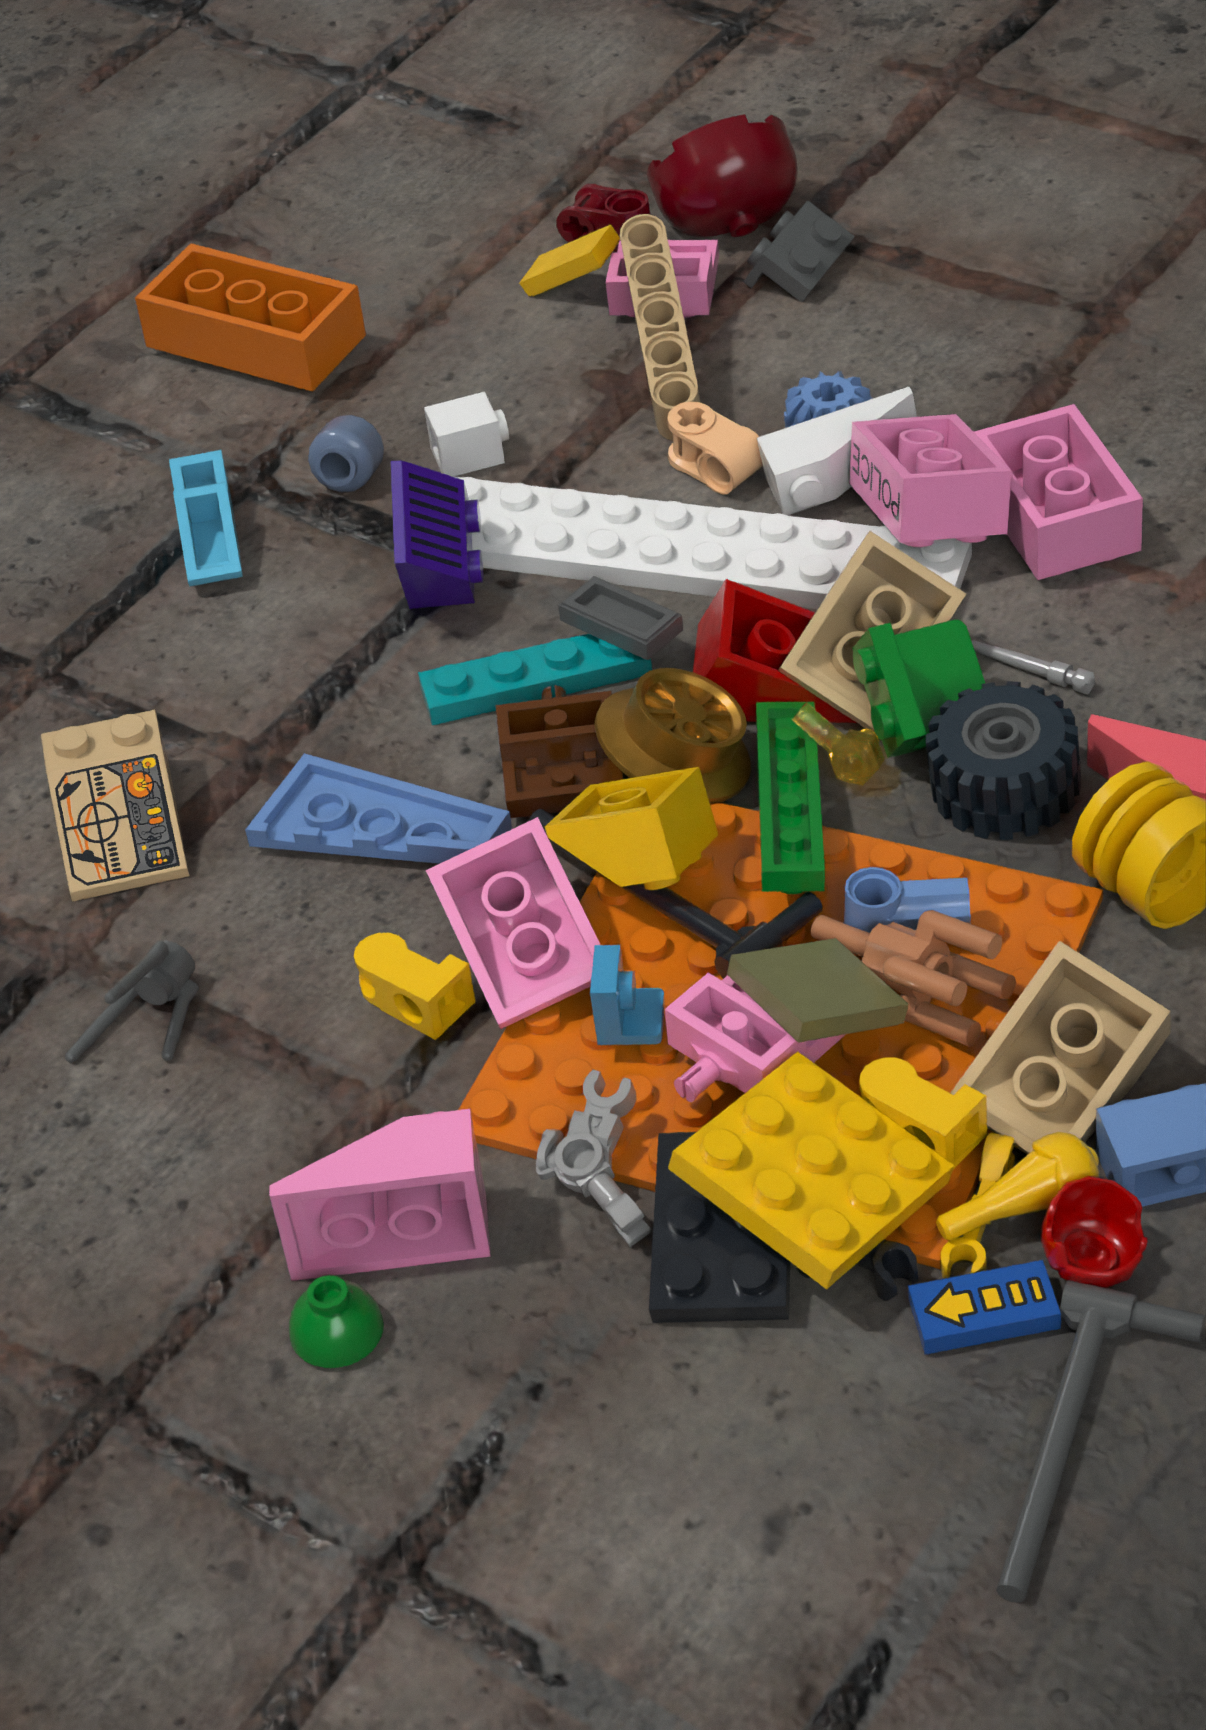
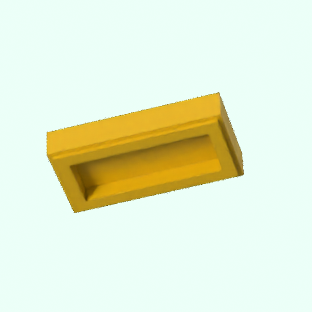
[519,224,620,297]

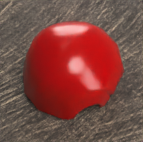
[1041,1176,1148,1288]

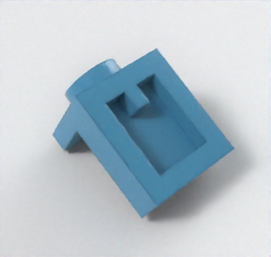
[590,945,665,1045]

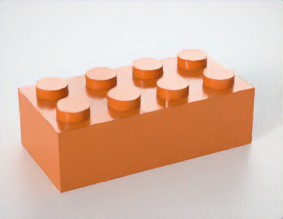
[135,243,366,392]

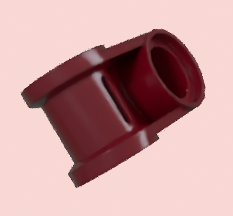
[556,184,651,253]

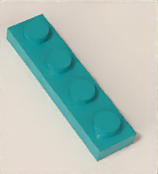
[418,633,652,725]

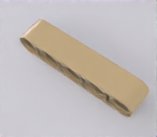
[620,214,700,441]

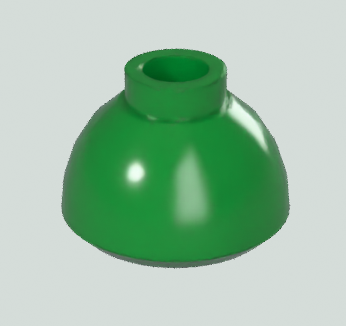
[289,1275,384,1368]

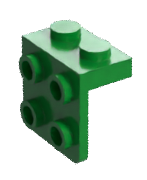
[852,620,985,758]

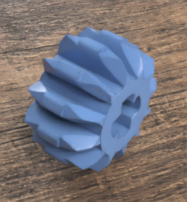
[784,371,873,428]

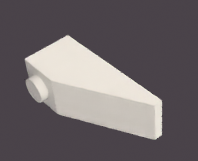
[757,387,917,515]

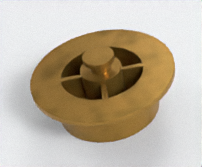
[595,668,751,803]

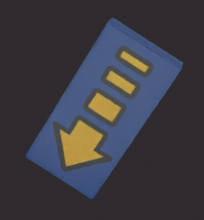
[908,1260,1061,1355]

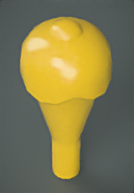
[936,1132,1099,1241]

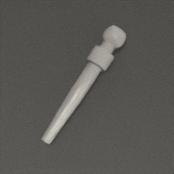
[972,640,1096,695]

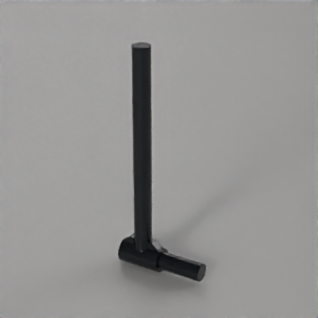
[529,809,823,979]

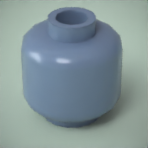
[308,415,384,493]

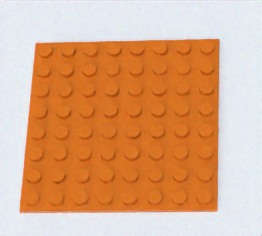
[458,802,1103,1269]

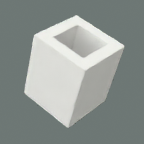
[424,392,509,476]

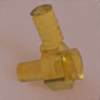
[791,702,885,786]

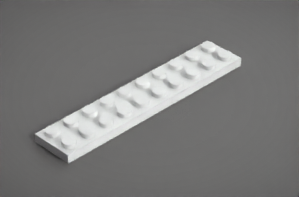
[453,476,972,610]

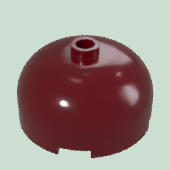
[647,114,798,237]

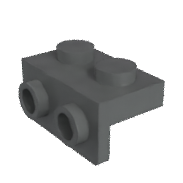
[743,200,855,302]

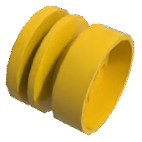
[1072,761,1206,929]

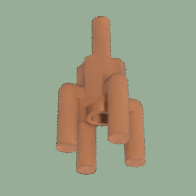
[811,910,1016,1047]

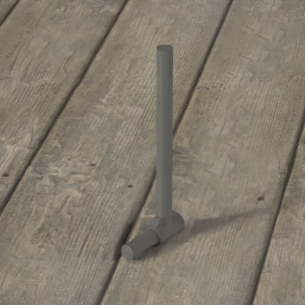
[996,1280,1206,1603]

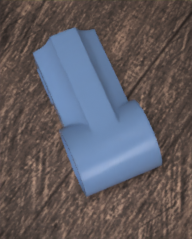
[844,867,971,933]

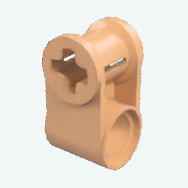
[667,401,763,495]

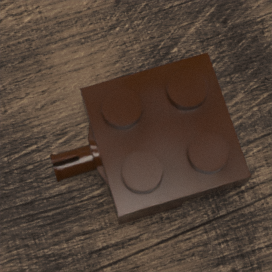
[496,686,623,818]

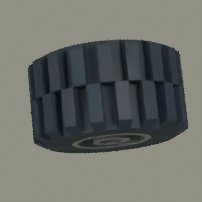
[926,681,1081,840]

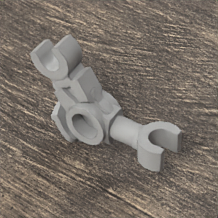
[536,1070,652,1247]

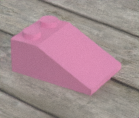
[426,817,600,1029]
[269,1109,491,1281]

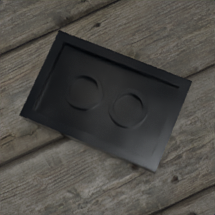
[649,1132,791,1323]

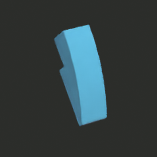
[169,450,243,587]

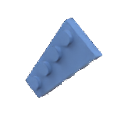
[245,753,512,864]

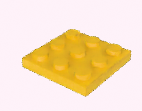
[668,1051,955,1289]

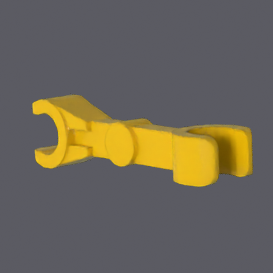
[941,1133,1015,1279]

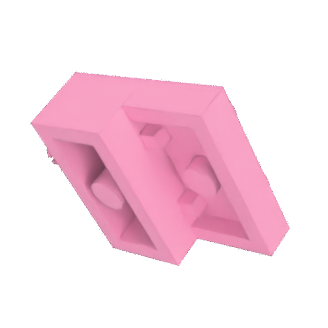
[606,240,719,318]
[665,973,846,1102]

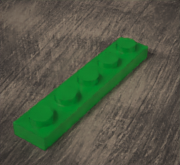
[756,702,825,894]

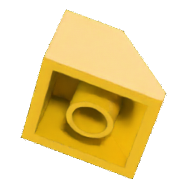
[545,767,719,890]

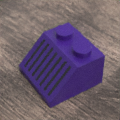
[391,460,484,609]

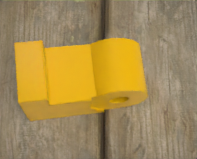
[354,932,476,1040]
[859,1057,987,1169]

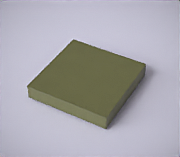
[727,938,909,1043]

